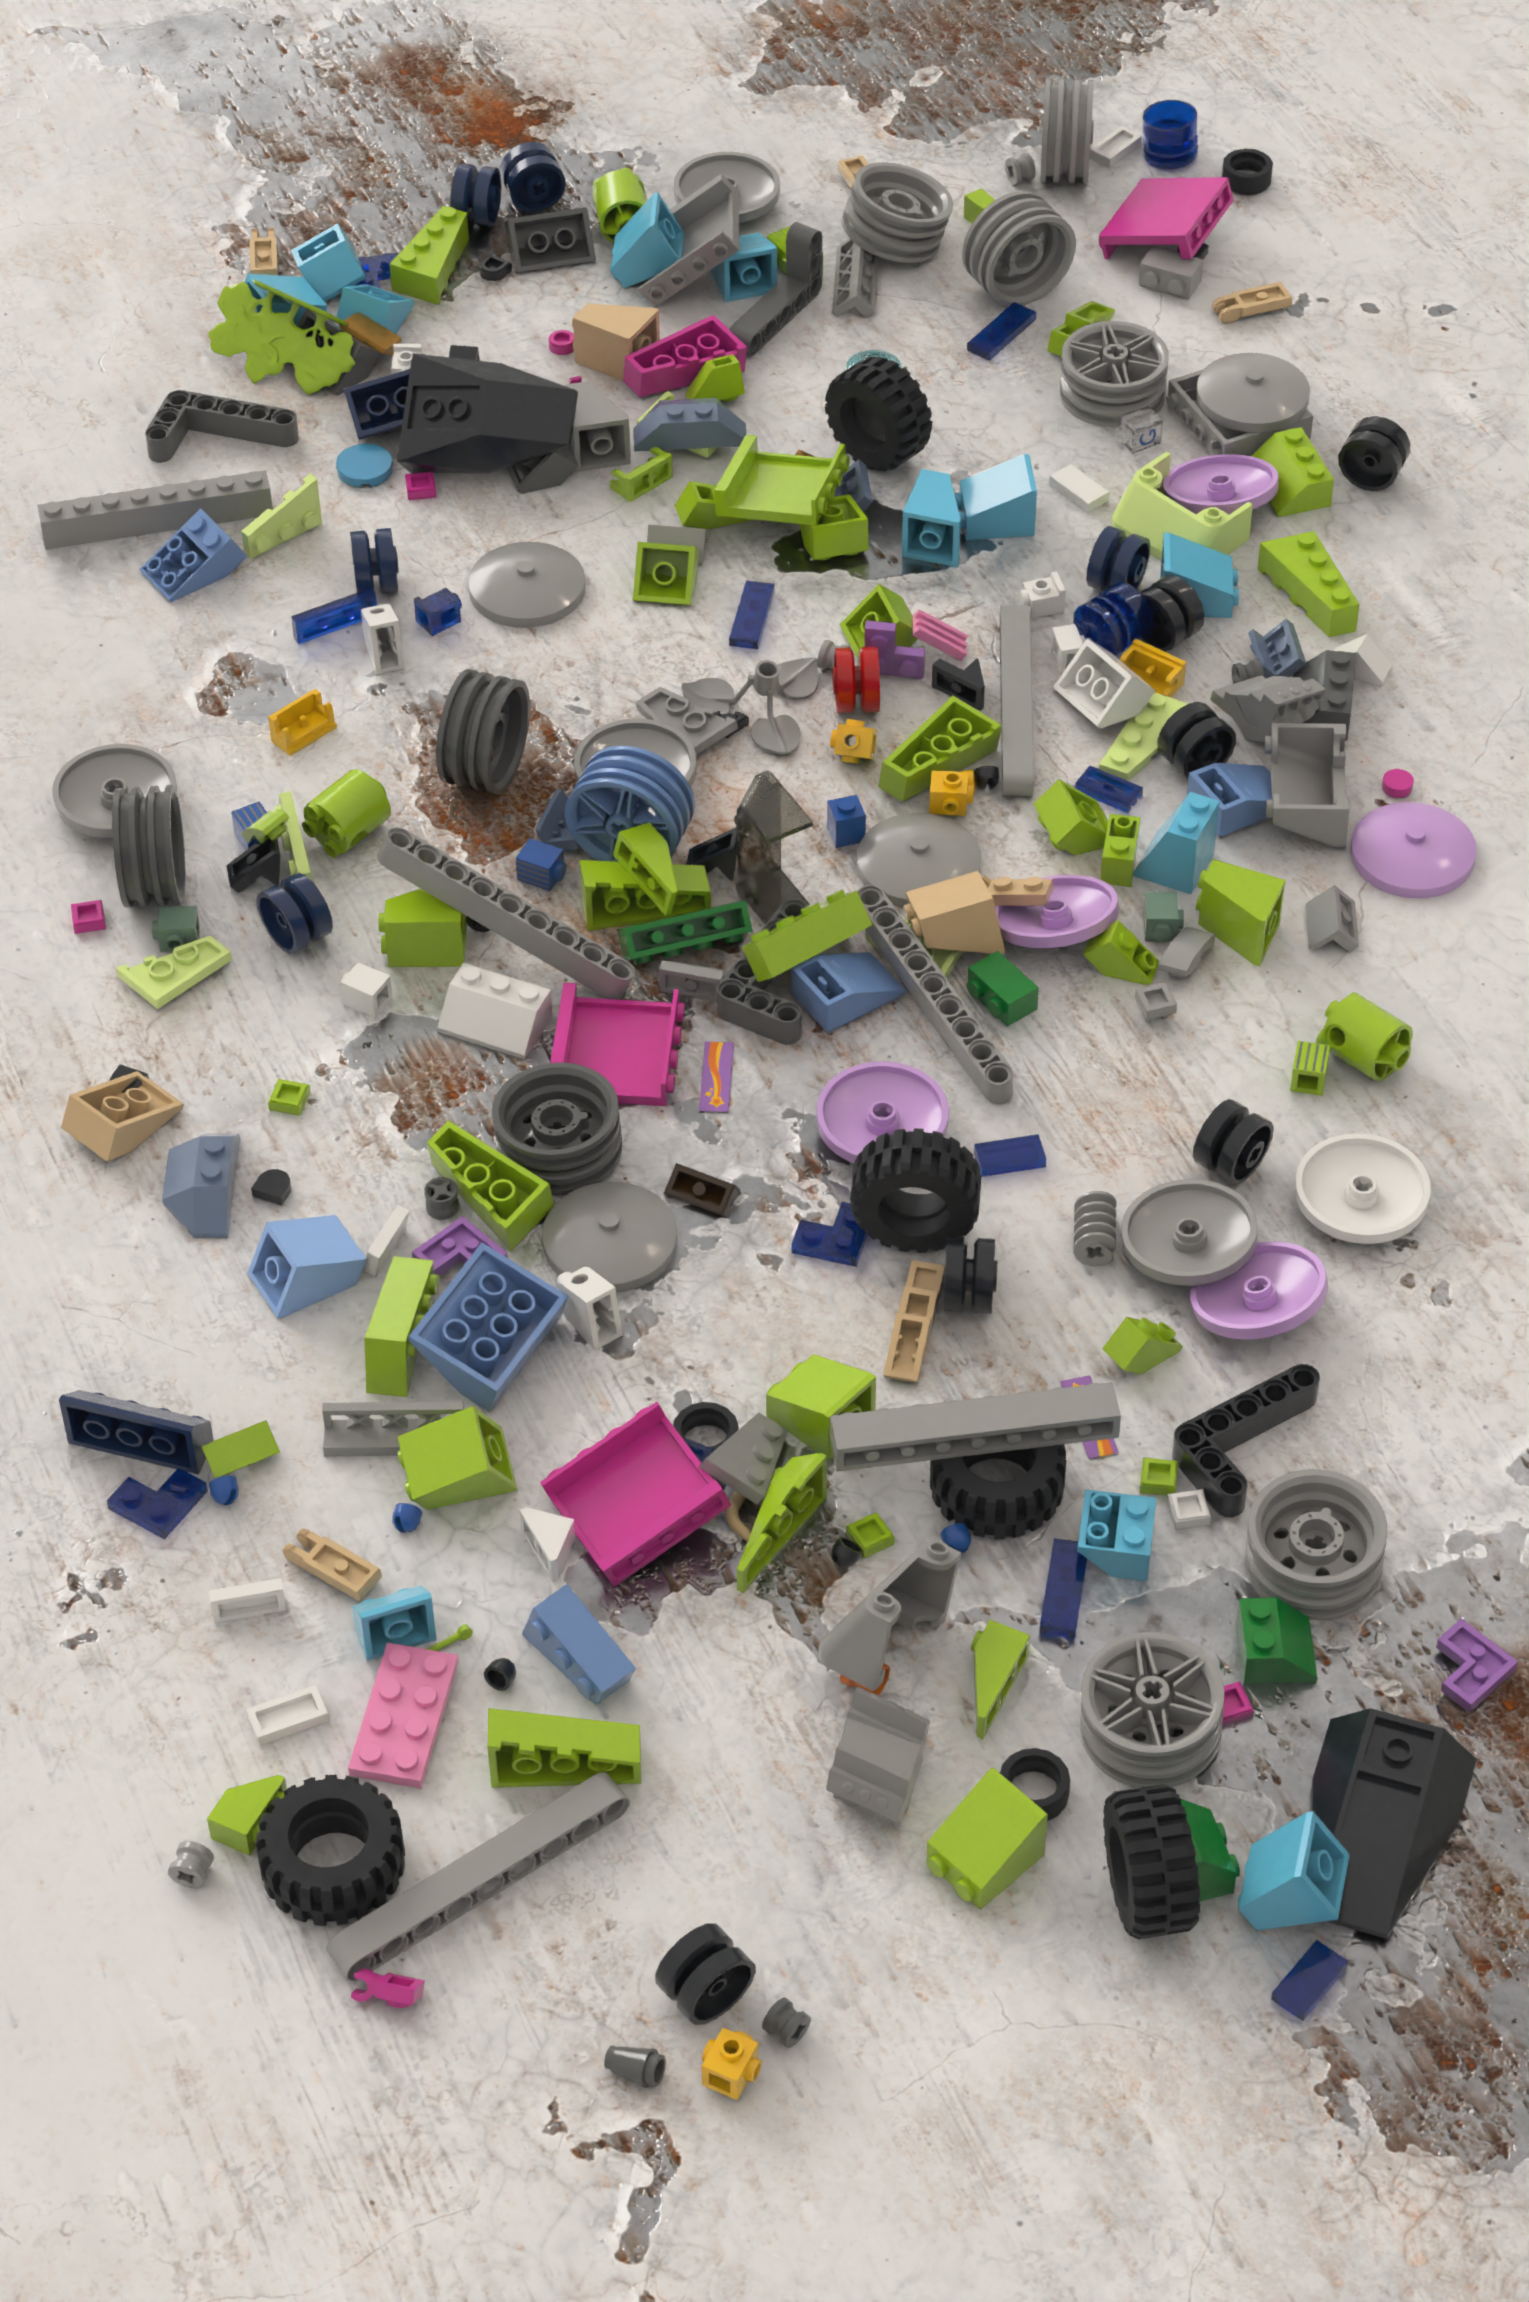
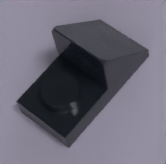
[932,658,985,711]
[686,826,742,881]
[226,838,280,893]

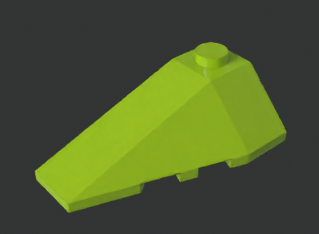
[737,1453,827,1593]

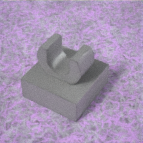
[1135,982,1177,1023]

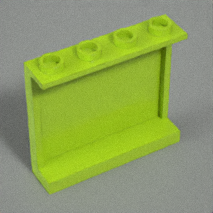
[714,435,850,526]

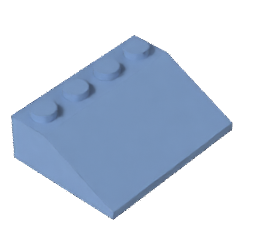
[408,1243,569,1412]

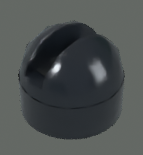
[974,766,999,790]
[831,1537,863,1568]
[484,1658,516,1691]

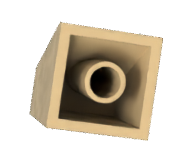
[572,303,660,381]
[903,871,1005,954]

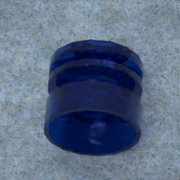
[1142,100,1198,169]
[1073,582,1153,656]

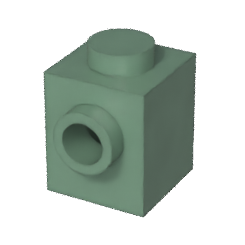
[1143,892,1184,941]
[152,906,200,952]

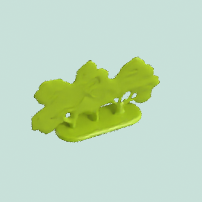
[209,279,355,395]

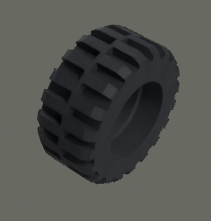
[825,357,932,472]
[850,1128,982,1253]
[930,1444,1067,1539]
[256,1775,405,1926]
[1103,1784,1200,1939]

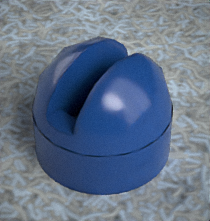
[209,1475,239,1505]
[392,1503,423,1533]
[940,1523,971,1553]

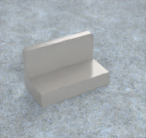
[647,525,709,564]
[1306,885,1359,952]
[659,960,729,1001]

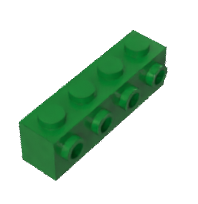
[617,900,753,965]

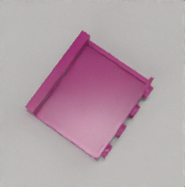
[1099,177,1234,259]
[550,983,685,1106]
[540,1402,731,1588]

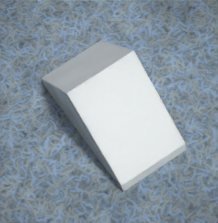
[1335,634,1392,687]
[520,1507,575,1583]

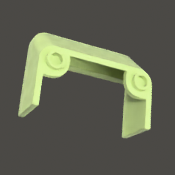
[1112,451,1253,561]

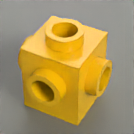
[830,719,878,764]
[929,770,974,816]
[701,2027,762,2101]

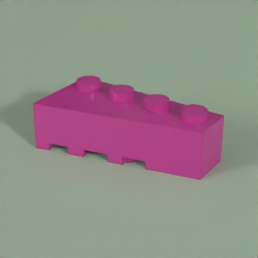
[623,315,747,397]

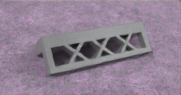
[832,238,879,318]
[322,1401,464,1456]

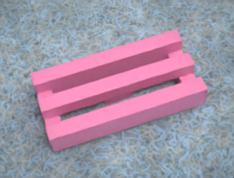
[913,609,967,661]

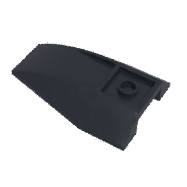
[1312,1708,1477,1939]

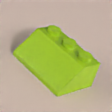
[1251,427,1334,517]

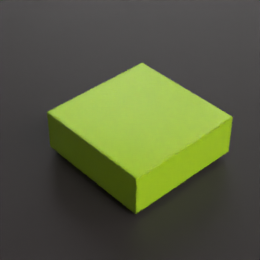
[268,1079,310,1116]
[1140,1457,1178,1496]
[846,1512,895,1558]

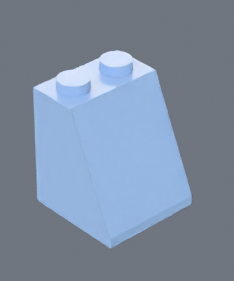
[247,1215,367,1318]

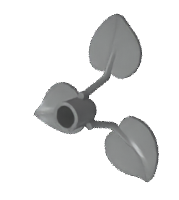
[681,657,818,755]

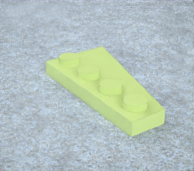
[1099,692,1188,782]

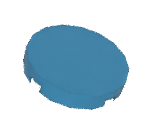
[336,444,393,487]

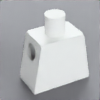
[361,604,405,675]
[556,1267,623,1350]

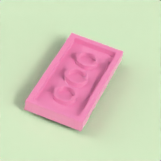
[348,1642,459,1789]

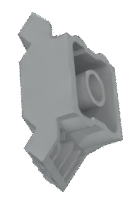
[1210,675,1326,742]
[826,1687,930,1823]

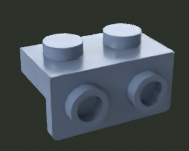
[834,459,873,511]
[1248,619,1307,678]
[535,789,580,851]

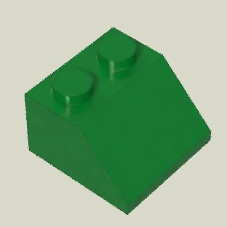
[1236,1597,1317,1684]
[1181,1799,1240,1902]

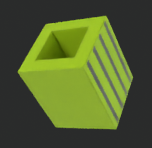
[1290,1041,1330,1096]

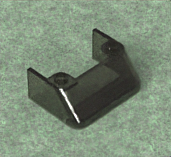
[734,770,813,925]

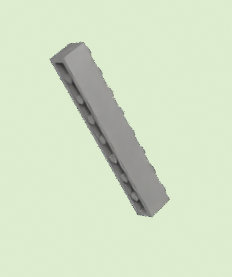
[37,470,273,550]
[830,1382,1121,1472]

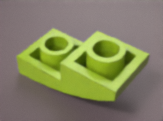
[241,810,289,844]
[201,1420,280,1479]

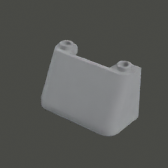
[1265,723,1349,848]
[818,1541,962,1691]

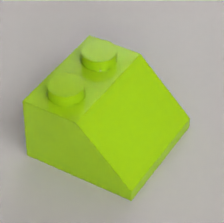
[799,494,869,560]
[632,542,700,605]
[839,584,918,658]
[1033,779,1108,855]

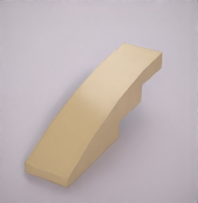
[883,1260,945,1383]

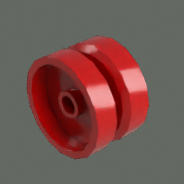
[832,646,880,714]

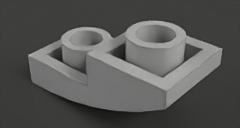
[1157,927,1215,978]

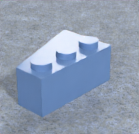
[522,1584,636,1705]

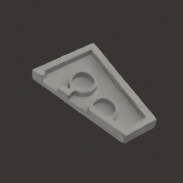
[636,687,738,755]
[699,1412,788,1505]

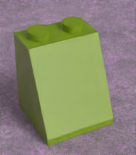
[1195,859,1286,966]
[378,889,467,967]
[766,1354,876,1461]
[397,1406,517,1510]
[926,1767,1048,1910]

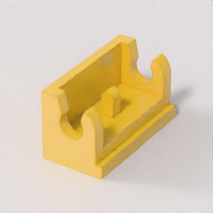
[1119,639,1186,698]
[268,689,337,756]

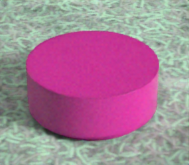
[548,330,574,355]
[1382,769,1414,798]

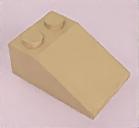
[61,1071,184,1162]

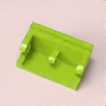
[609,446,673,502]

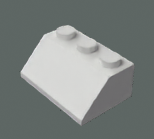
[1053,638,1156,729]
[437,963,552,1060]

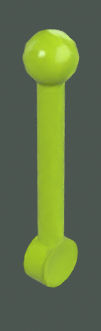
[427,1624,473,1651]

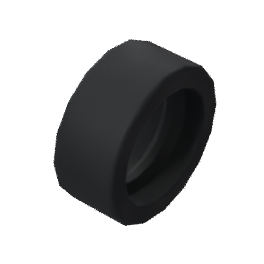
[1222,149,1273,195]
[673,1402,739,1463]
[1000,1748,1071,1821]

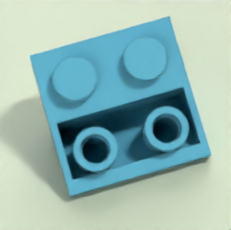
[291,223,367,302]
[1077,1489,1157,1581]

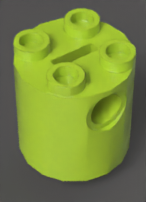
[592,168,647,244]
[302,769,391,858]
[1316,992,1413,1082]

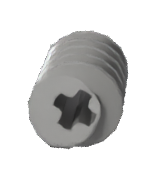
[1073,1191,1117,1266]

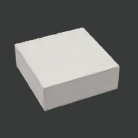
[1167,1489,1211,1530]

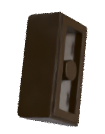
[663,1163,741,1217]

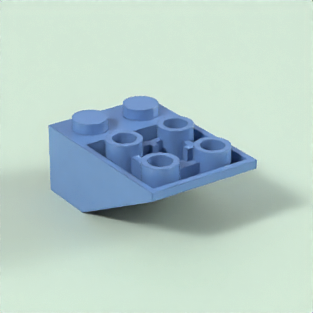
[139,508,248,602]
[1187,763,1271,837]
[791,952,907,1033]

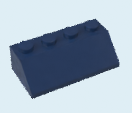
[344,357,451,440]
[59,1390,214,1475]

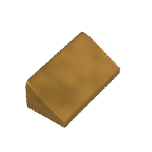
[339,312,402,356]

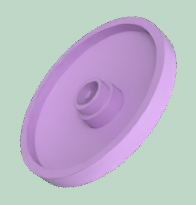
[1163,454,1279,515]
[1350,802,1477,898]
[995,875,1119,948]
[816,1061,949,1164]
[1190,1241,1328,1339]

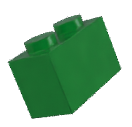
[967,951,1039,1027]

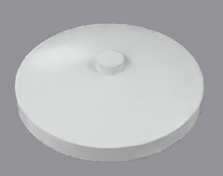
[1294,1133,1431,1244]

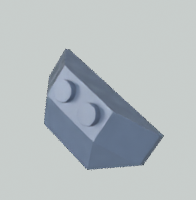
[633,398,747,452]
[162,1133,240,1238]

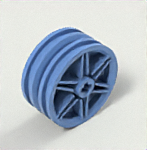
[564,746,695,862]

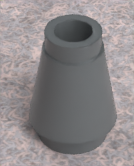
[604,2045,666,2088]

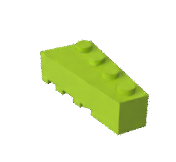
[390,205,469,305]
[1257,531,1360,637]
[878,696,1002,802]
[579,860,711,931]
[742,889,873,982]
[427,1120,554,1251]
[364,1256,439,1397]
[487,1708,641,1788]

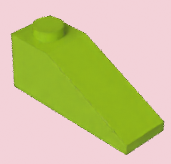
[674,481,755,530]
[613,822,678,916]
[970,1619,1030,1739]

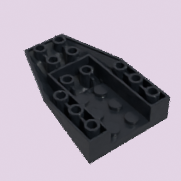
[397,353,578,474]

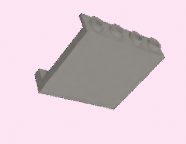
[638,174,739,307]

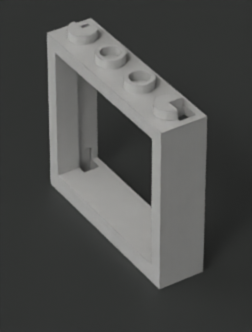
[1166,369,1313,456]

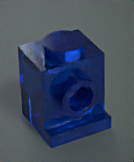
[414,588,462,636]

